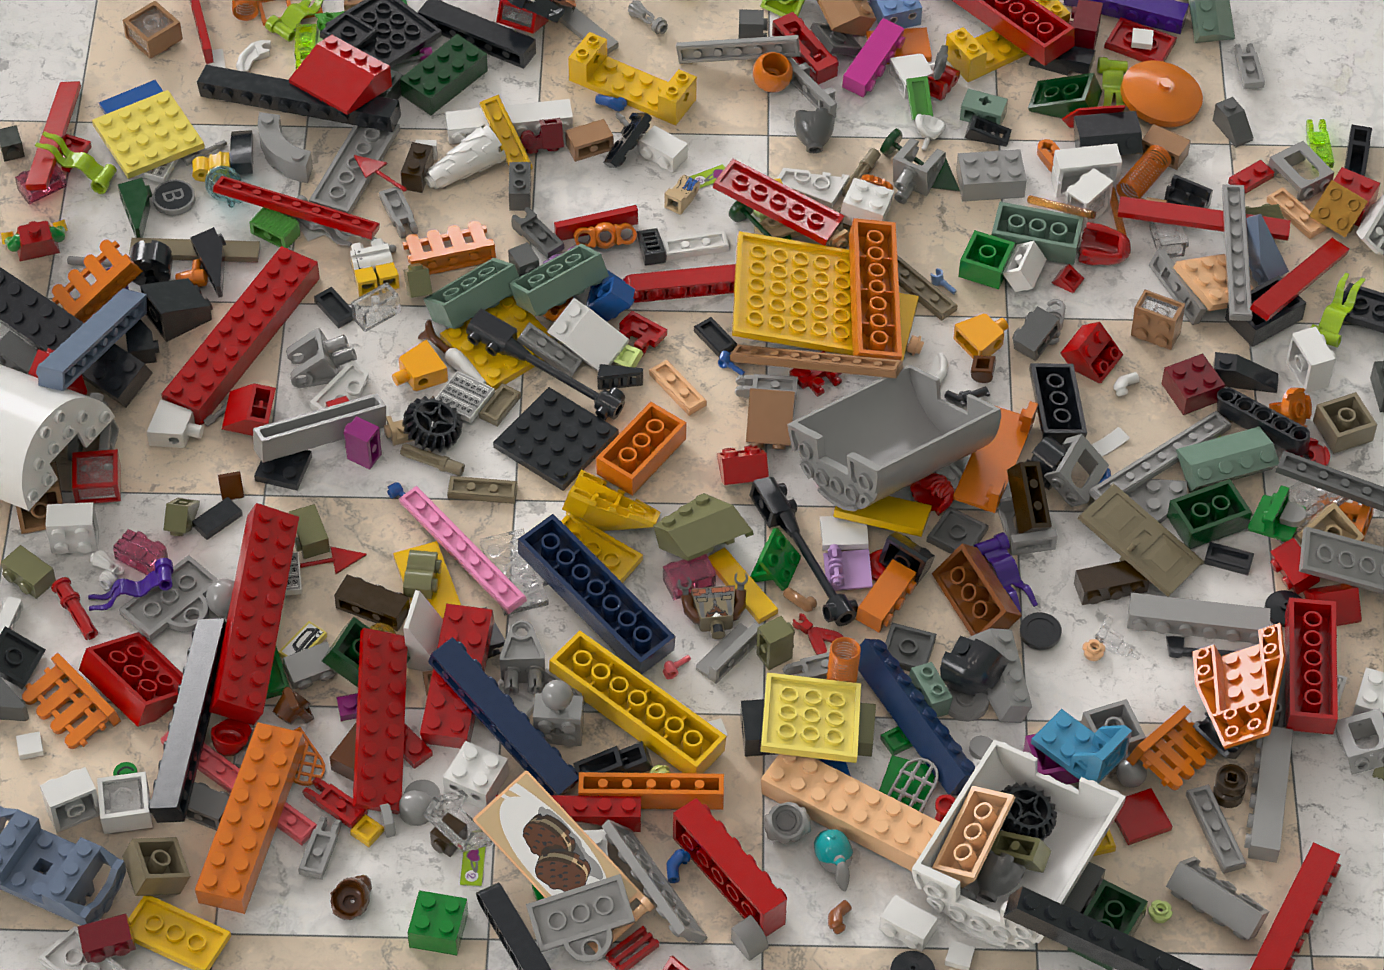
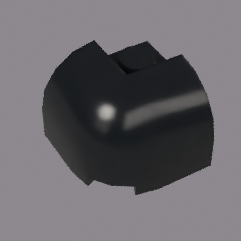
[940,636,1009,696]

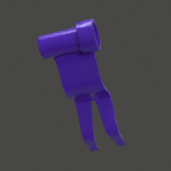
[974,532,1038,612]
[88,558,174,611]

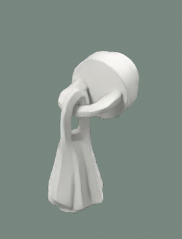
[90,550,125,590]

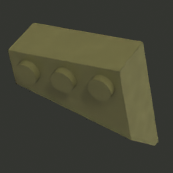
[653,493,754,561]

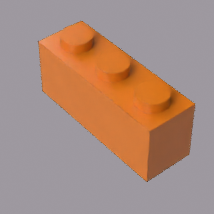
[855,559,917,633]

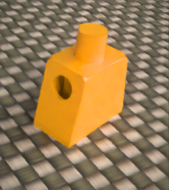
[953,313,1009,358]
[392,340,448,391]

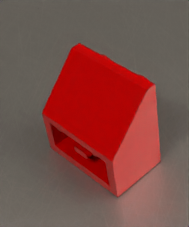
[1060,322,1123,383]
[221,383,276,436]
[717,445,769,485]

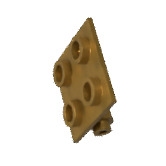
[1309,180,1368,238]

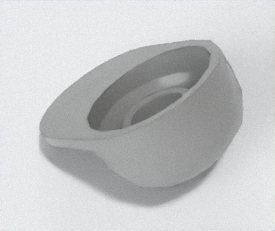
[399,780,440,826]

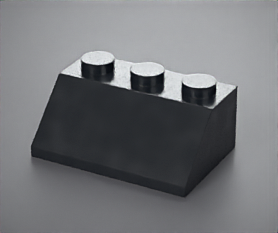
[1073,111,1143,155]

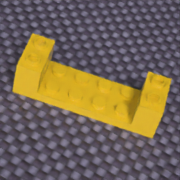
[946,0,1071,82]
[568,32,697,126]

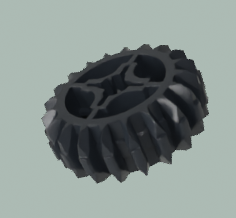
[402,396,463,452]
[1000,782,1057,841]

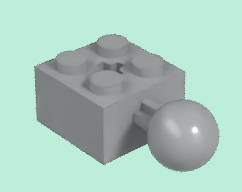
[533,680,584,747]
[1081,699,1147,788]

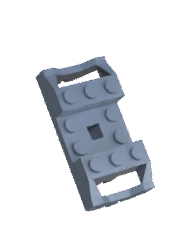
[0,806,126,926]

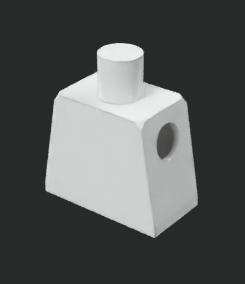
[889,54,935,99]
[147,400,204,448]

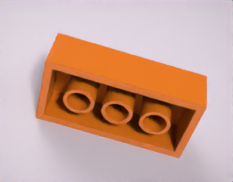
[596,401,687,496]

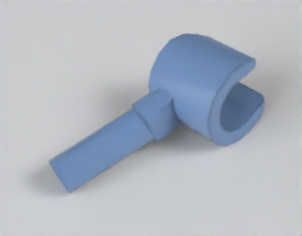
[930,268,957,294]

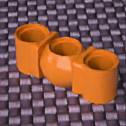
[573,222,637,249]

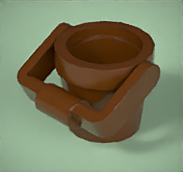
[272,687,314,725]

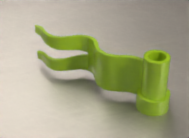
[265,0,324,42]
[1097,57,1128,112]
[35,131,117,194]
[1310,273,1366,348]

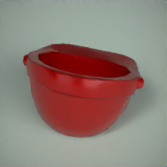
[211,719,252,756]

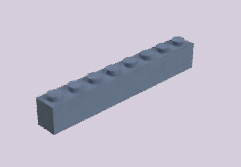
[36,288,147,391]

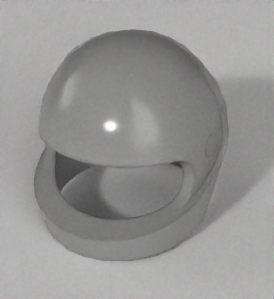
[206,578,234,619]

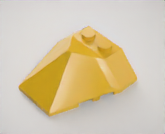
[562,470,661,531]

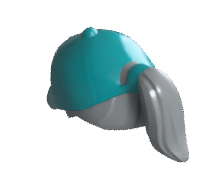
[814,829,853,891]

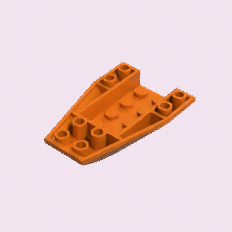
[1193,623,1285,749]

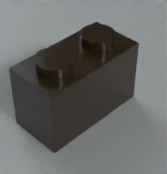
[401,142,434,193]

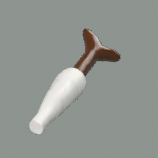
[418,319,486,384]

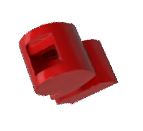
[928,65,960,100]

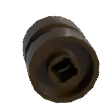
[1213,764,1248,808]

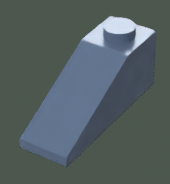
[1246,214,1289,285]

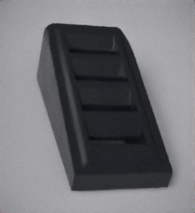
[964,114,1012,147]
[636,228,666,266]
[597,364,643,390]

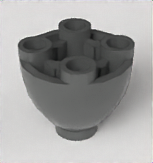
[794,108,835,153]
[976,850,1026,903]

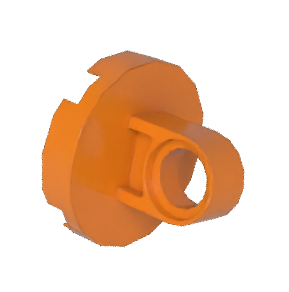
[1269,387,1312,428]

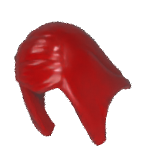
[1078,222,1131,265]

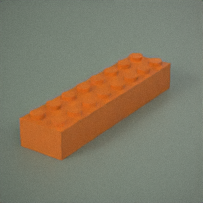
[849,218,902,360]
[195,722,306,914]

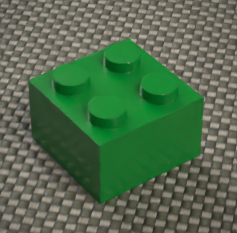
[958,230,1015,289]
[407,890,468,956]

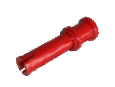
[51,577,98,640]

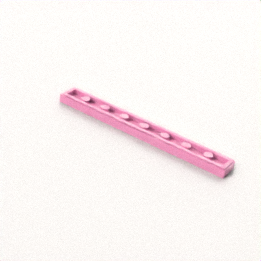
[399,486,527,614]

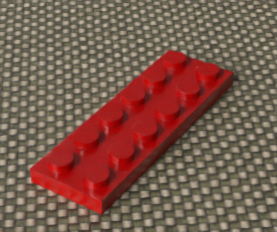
[713,158,845,246]

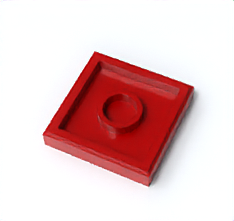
[1115,788,1173,845]

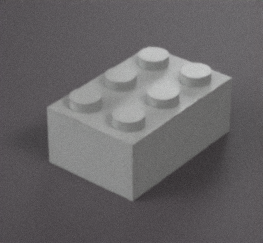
[956,149,1027,202]

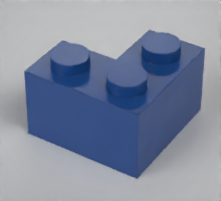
[586,270,635,322]

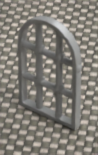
[887,758,939,813]

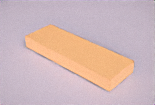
[1267,187,1326,239]
[649,360,707,416]

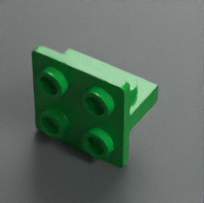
[1248,485,1306,542]
[750,528,801,591]

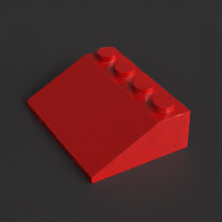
[289,35,392,115]
[79,632,183,727]

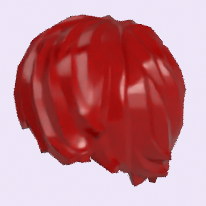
[910,473,954,516]

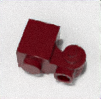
[520,118,564,154]

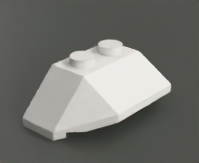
[1356,194,1384,255]

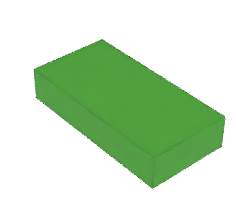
[906,76,933,121]

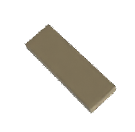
[447,476,518,504]

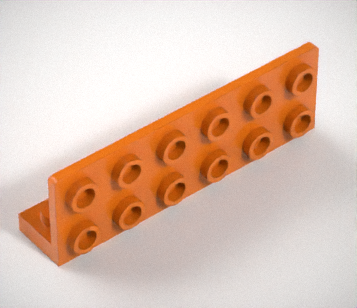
[953,401,1038,513]

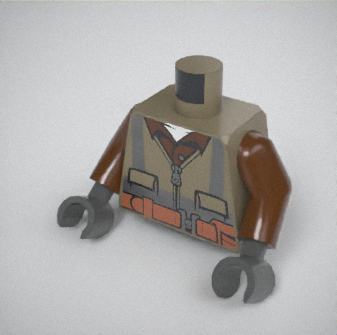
[676,573,748,639]

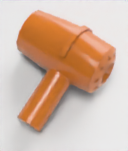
[175,259,208,287]

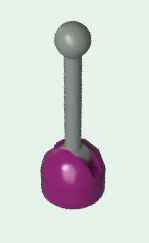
[398,47,433,64]

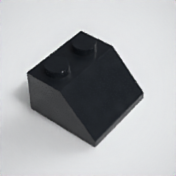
[878,531,935,586]

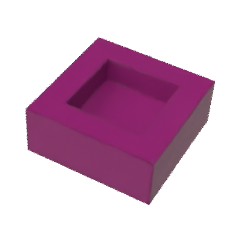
[336,693,358,721]

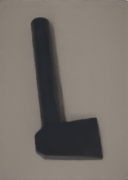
[1166,636,1236,658]

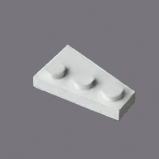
[777,168,850,209]
[309,360,369,411]

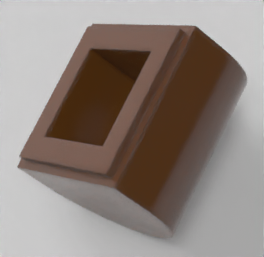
[971,356,996,383]

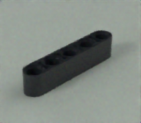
[1217,387,1310,456]
[476,882,551,970]

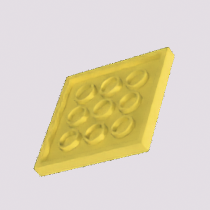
[92,90,205,179]
[760,672,861,763]

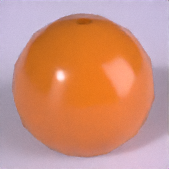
[753,52,793,93]

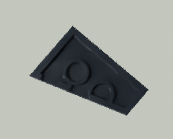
[603,113,652,168]

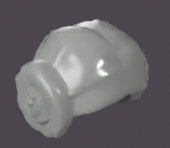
[764,802,811,844]

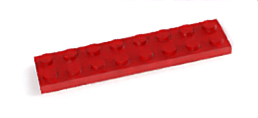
[353,628,408,815]

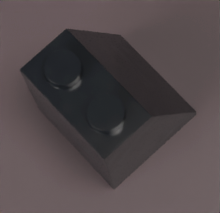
[140,278,213,342]

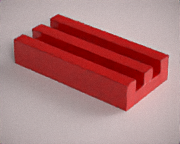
[605,926,659,970]

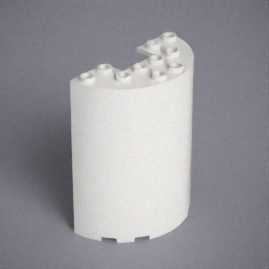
[0,364,115,511]
[912,739,1126,949]

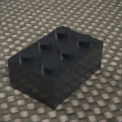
[1225,275,1306,347]

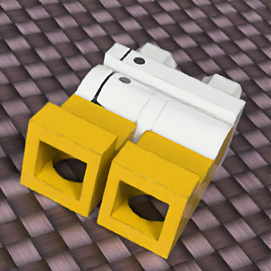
[350,238,400,297]

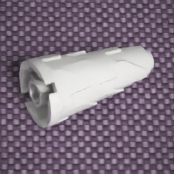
[424,124,506,189]

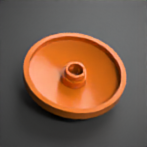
[1120,61,1203,127]

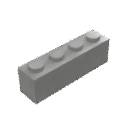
[968,628,1032,723]
[1166,856,1269,940]

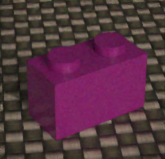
[343,416,382,470]

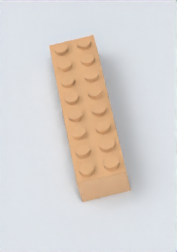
[761,754,941,871]

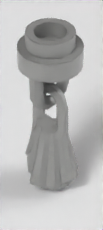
[628,0,668,34]

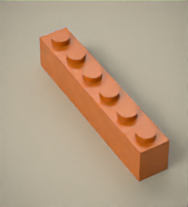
[578,772,724,810]

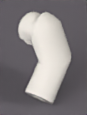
[1113,372,1139,397]

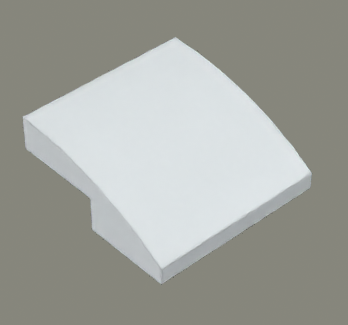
[820,516,869,550]

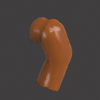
[828,900,852,934]

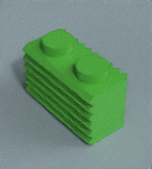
[249,207,300,249]

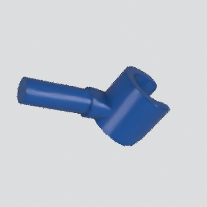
[718,351,745,375]
[387,482,406,499]

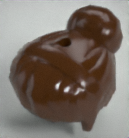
[330,875,372,920]

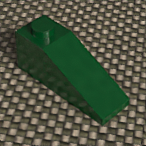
[118,178,152,238]

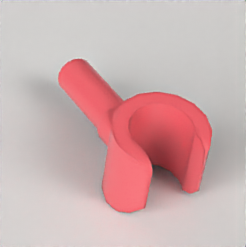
[663,655,691,679]

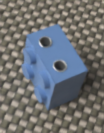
[869,0,922,28]

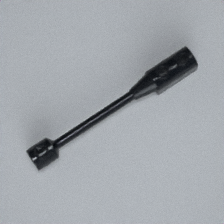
[466,308,625,420]
[749,477,858,626]

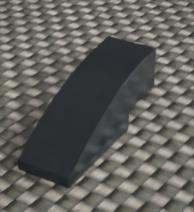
[1029,46,1096,76]
[1344,124,1372,176]
[230,130,253,175]
[573,741,653,783]

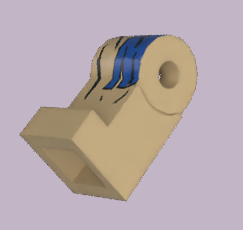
[664,175,700,215]

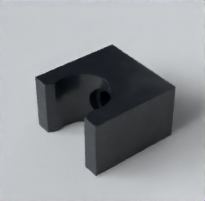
[740,699,777,757]

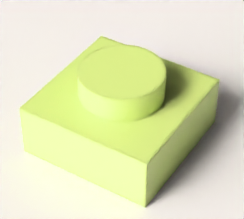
[613,344,644,367]

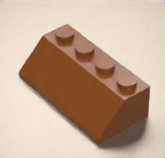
[931,543,1022,636]

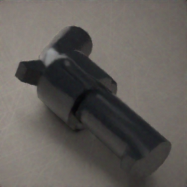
[944,386,990,407]

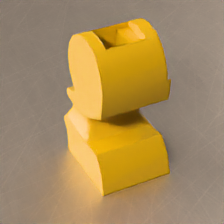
[192,151,233,182]

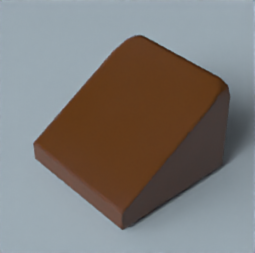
[218,471,244,500]

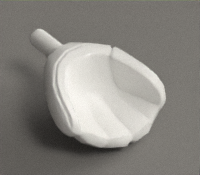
[915,114,946,151]

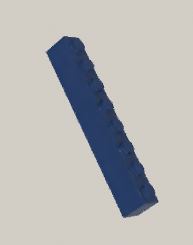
[428,637,579,795]
[850,638,975,796]

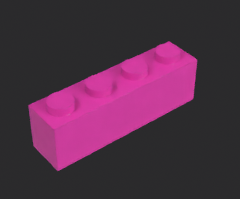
[842,18,905,98]

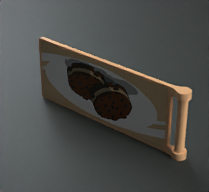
[473,771,655,953]

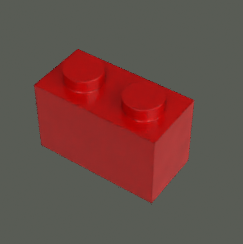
[1270,538,1320,594]

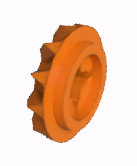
[860,174,894,190]

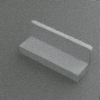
[696,622,760,684]

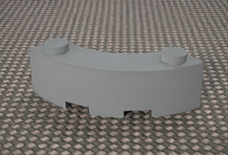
[258,112,313,183]

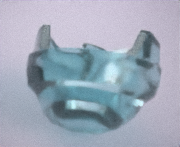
[205,166,243,208]

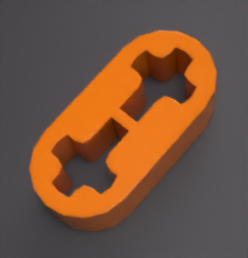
[1037,139,1060,172]

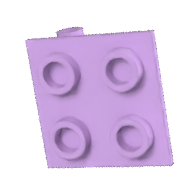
[823,544,873,591]

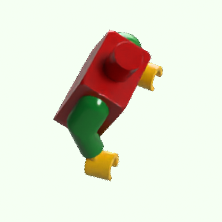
[1,219,68,262]

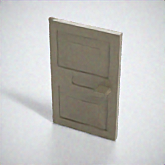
[1077,483,1204,597]

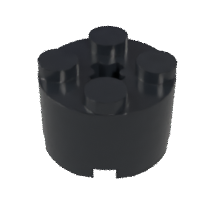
[129,240,173,286]
[1026,436,1068,490]

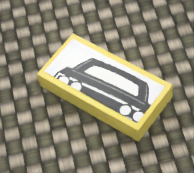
[279,621,327,658]

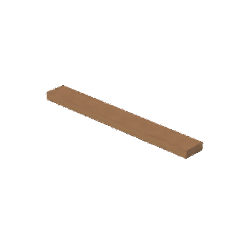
[730,344,903,378]

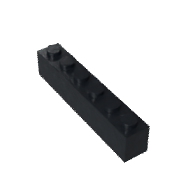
[418,0,536,69]

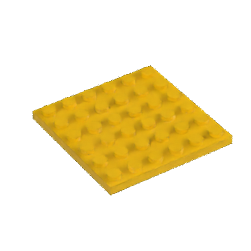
[732,231,853,356]

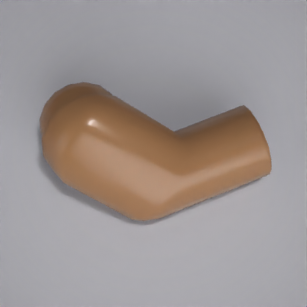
[783,587,817,612]

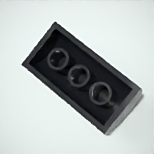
[1029,363,1087,447]

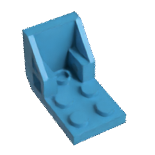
[1031,709,1132,784]

